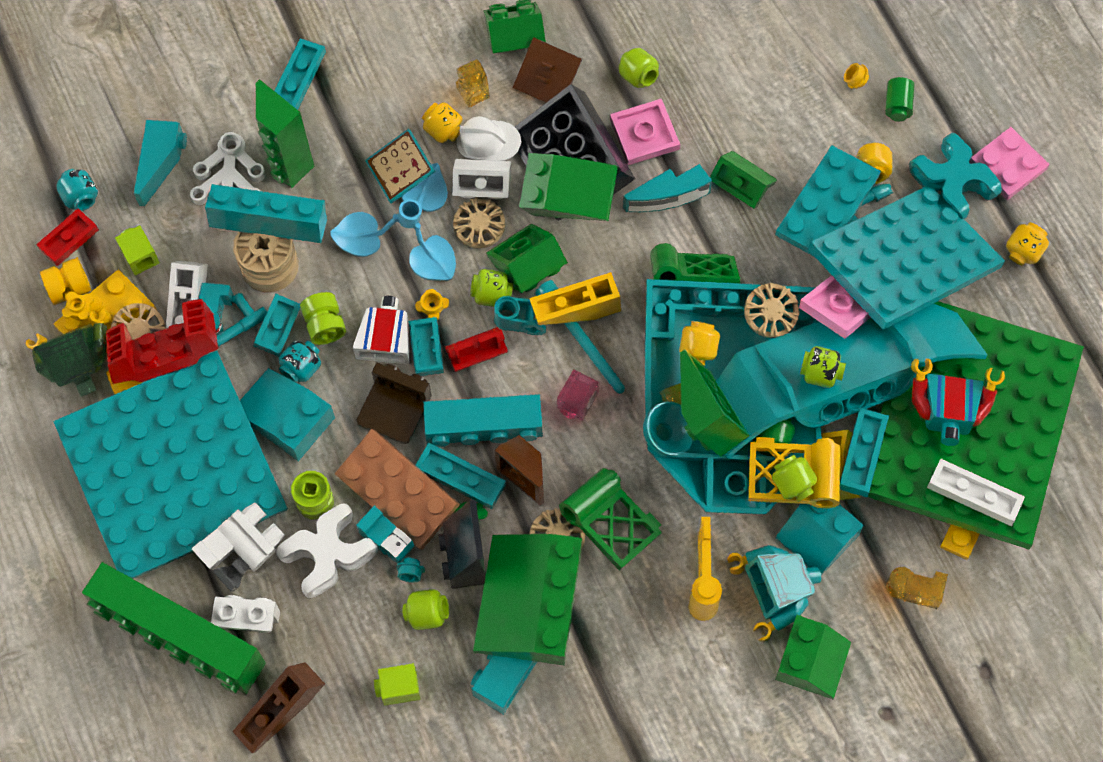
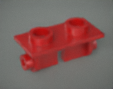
[445,327,508,372]

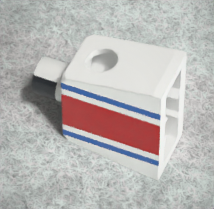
[353,295,410,365]

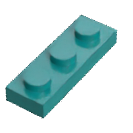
[274,38,326,110]
[840,408,889,497]
[416,442,506,509]

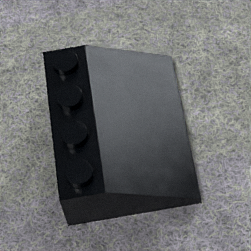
[515,84,635,221]

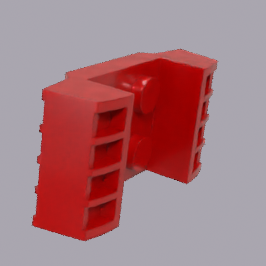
[106,299,218,384]

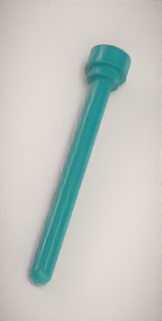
[534,280,625,394]

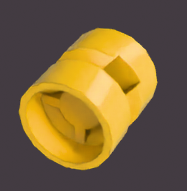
[40,257,92,305]

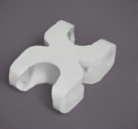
[276,504,378,598]

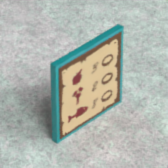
[365,128,436,204]

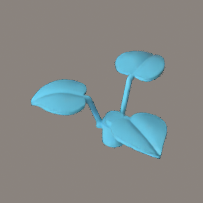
[330,163,456,281]

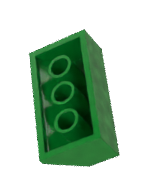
[256,79,315,189]

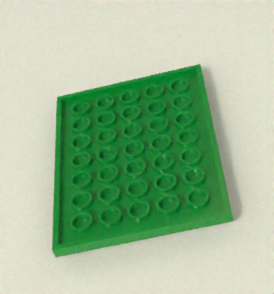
[868,301,1084,550]

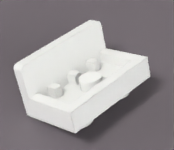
[211,595,280,633]

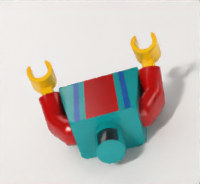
[911,359,1005,446]

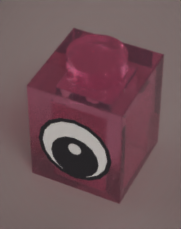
[557,369,599,421]

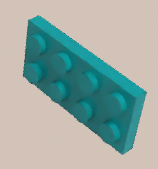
[775,145,881,257]

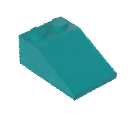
[240,368,335,462]

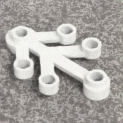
[190,132,266,231]

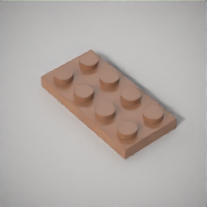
[335,429,460,550]

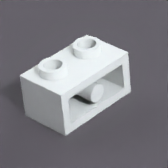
[452,159,511,199]

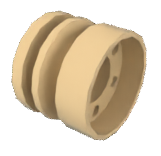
[233,231,299,292]

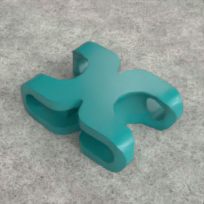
[909,133,1002,219]

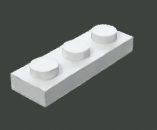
[927,459,1025,526]

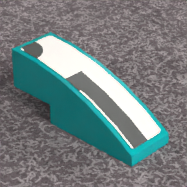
[623,164,712,212]

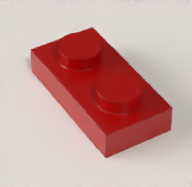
[36,208,99,267]

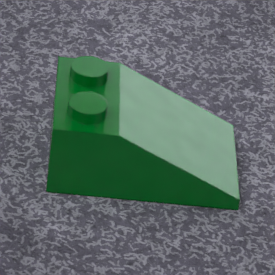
[519,153,618,221]
[680,349,749,457]

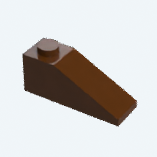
[232,662,325,754]

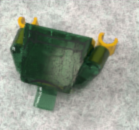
[25,308,111,397]

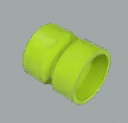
[300,292,347,345]
[291,471,334,520]

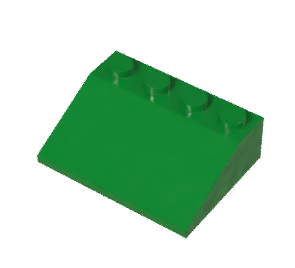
[473,534,582,666]

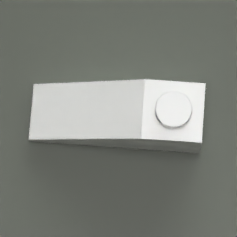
[166,261,208,328]

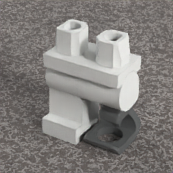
[192,503,285,592]

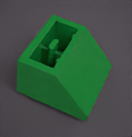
[483,0,546,53]

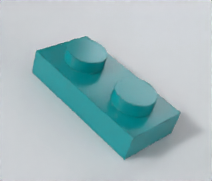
[253,293,301,357]

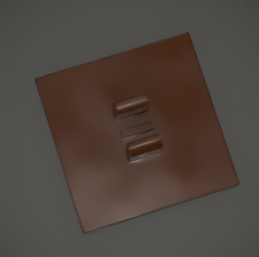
[512,37,582,103]

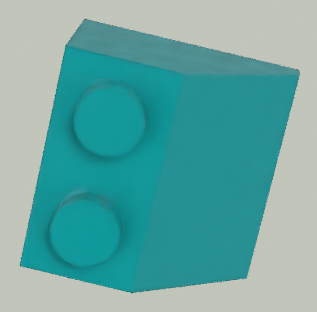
[775,504,864,576]

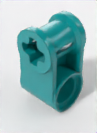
[494,296,547,335]

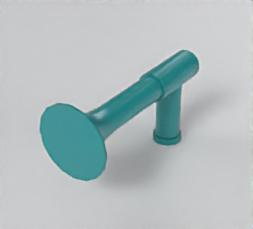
[200,293,267,358]

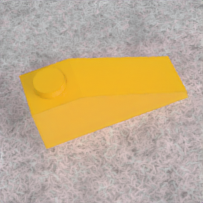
[529,272,622,325]

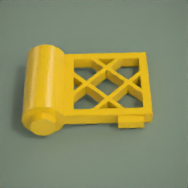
[748,437,840,508]
[688,517,722,621]

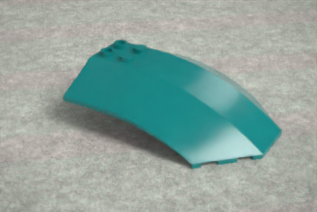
[645,279,822,515]

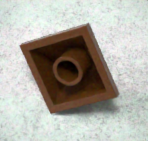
[495,435,544,506]

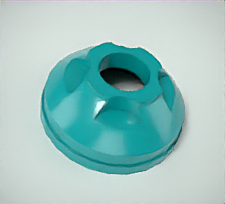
[643,402,694,456]

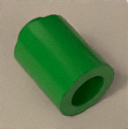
[885,77,915,122]

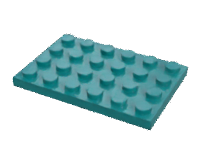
[808,185,1005,330]

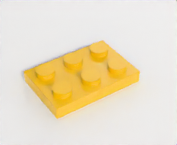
[53,269,157,363]

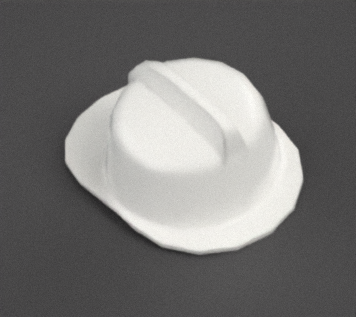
[457,116,521,161]

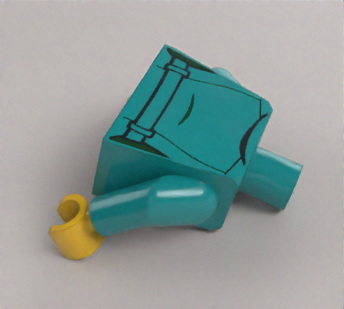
[727,545,822,642]

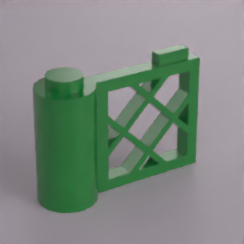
[650,243,740,284]
[559,468,662,571]

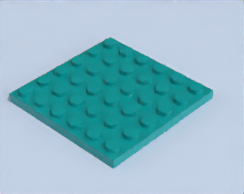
[53,351,288,579]

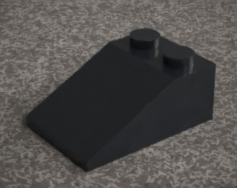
[438,500,486,589]

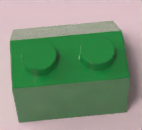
[486,223,568,293]
[775,614,851,700]

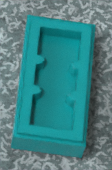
[408,317,444,376]

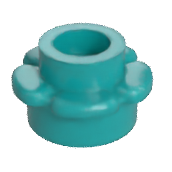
[396,558,425,583]

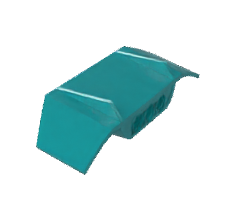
[717,304,987,458]

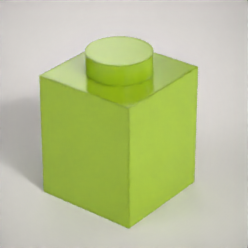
[115,225,160,276]
[374,663,421,706]

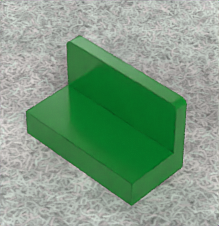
[710,151,777,209]

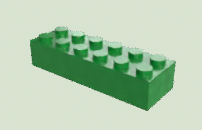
[82,562,266,694]

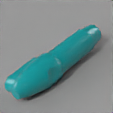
[860,184,893,207]

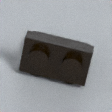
[356,362,432,444]

